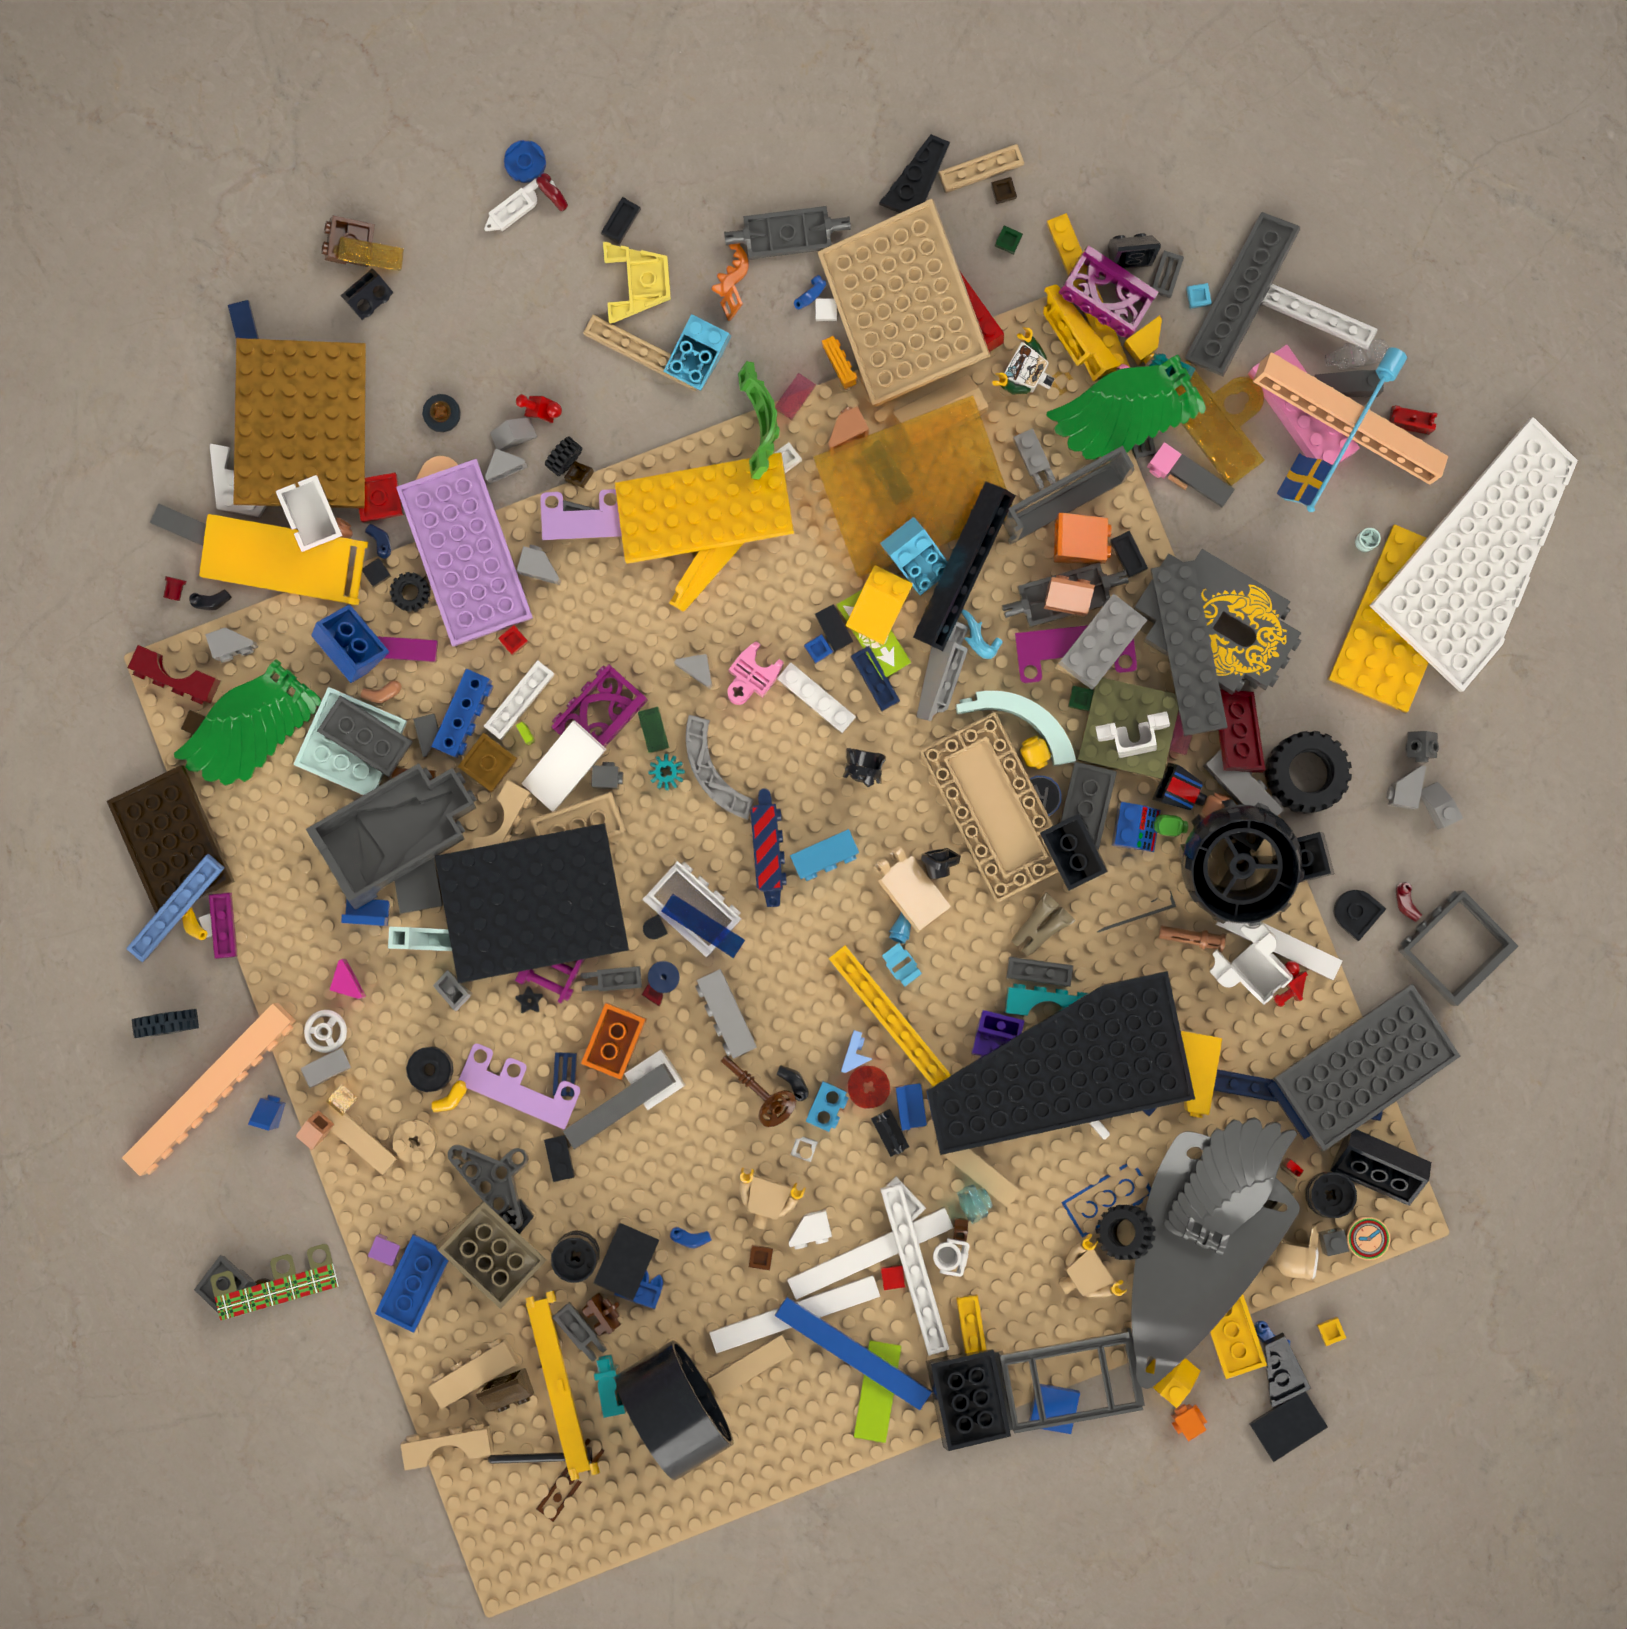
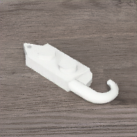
[484,179,556,231]

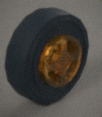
[422,394,461,432]

